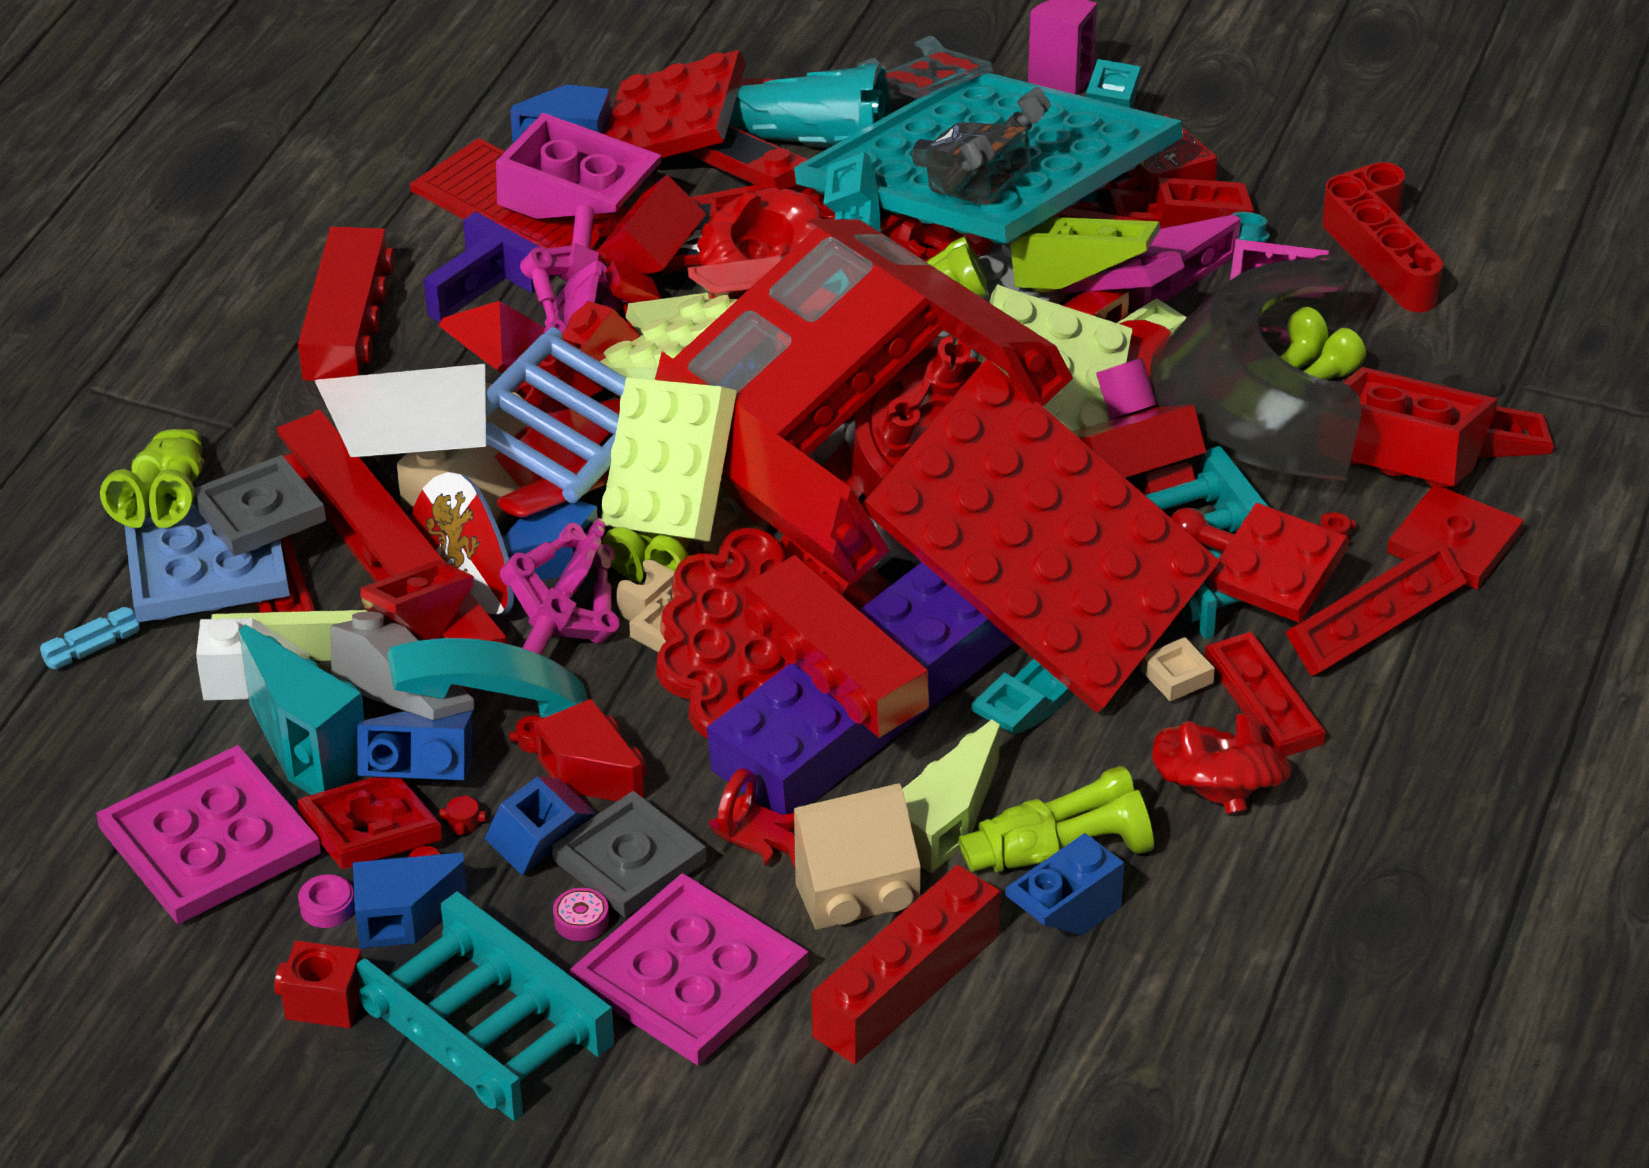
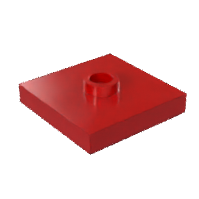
[1387,486,1524,590]

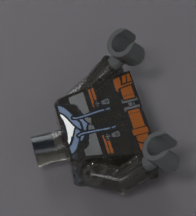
[912,87,1051,206]

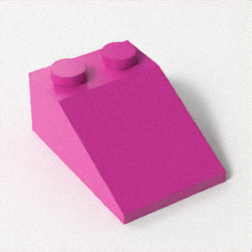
[496,113,661,219]

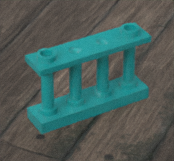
[1145,446,1313,640]
[357,891,614,1122]

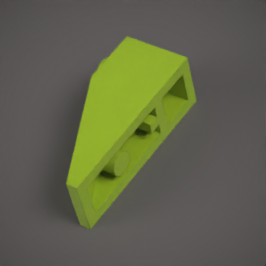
[1010,217,1160,293]

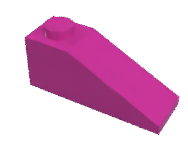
[1125,215,1241,311]

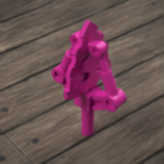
[520,205,629,333]
[500,517,619,655]

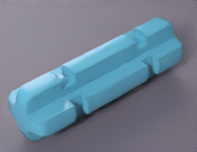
[40,607,140,670]

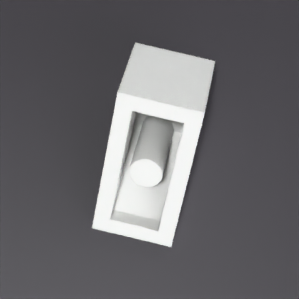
[196,618,310,700]

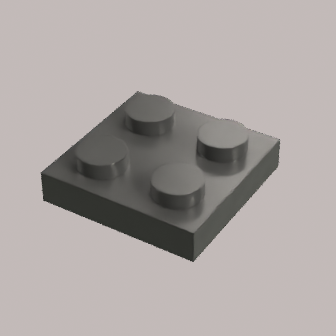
[193,455,326,557]
[552,791,706,918]

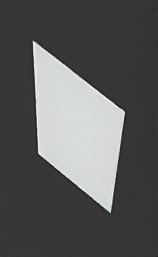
[314,364,486,457]

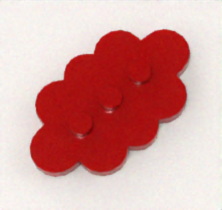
[656,528,790,739]

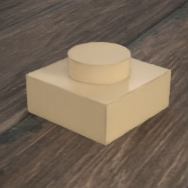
[1141,637,1214,701]

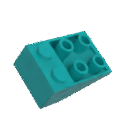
[238,624,364,795]

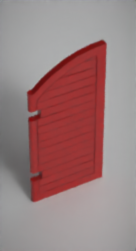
[410,138,606,251]

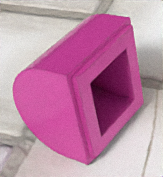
[1096,358,1157,419]

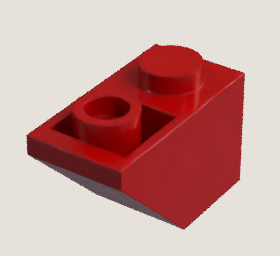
[535,699,647,802]

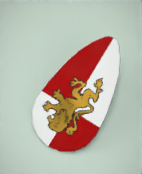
[411,472,514,615]

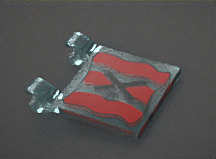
[856,36,993,99]

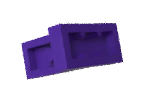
[424,212,540,322]

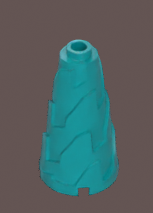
[729,63,891,148]

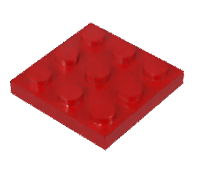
[604,50,746,158]

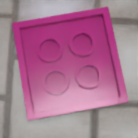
[96,745,321,925]
[571,873,809,1066]

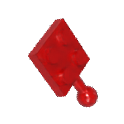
[1171,502,1348,623]

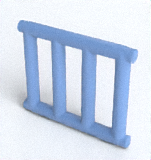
[486,327,626,503]

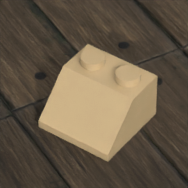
[794,783,920,930]

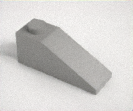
[331,612,474,720]

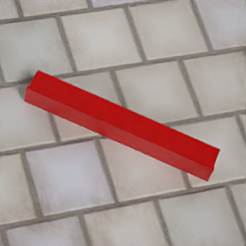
[277,409,507,690]

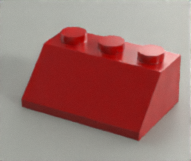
[1318,367,1498,487]

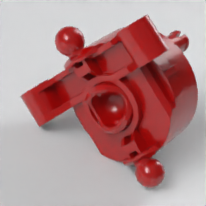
[823,336,982,503]

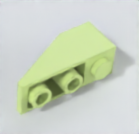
[903,719,1000,873]

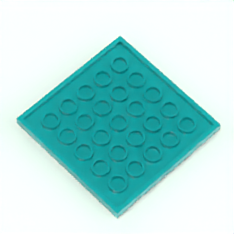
[794,69,1183,244]

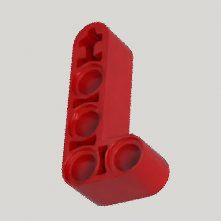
[1322,162,1443,313]

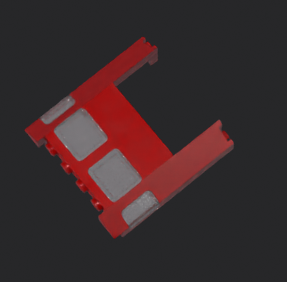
[655,219,1073,585]

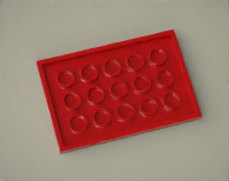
[861,358,1220,713]

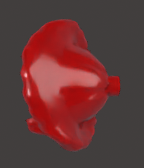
[697,188,821,266]
[1151,713,1292,815]

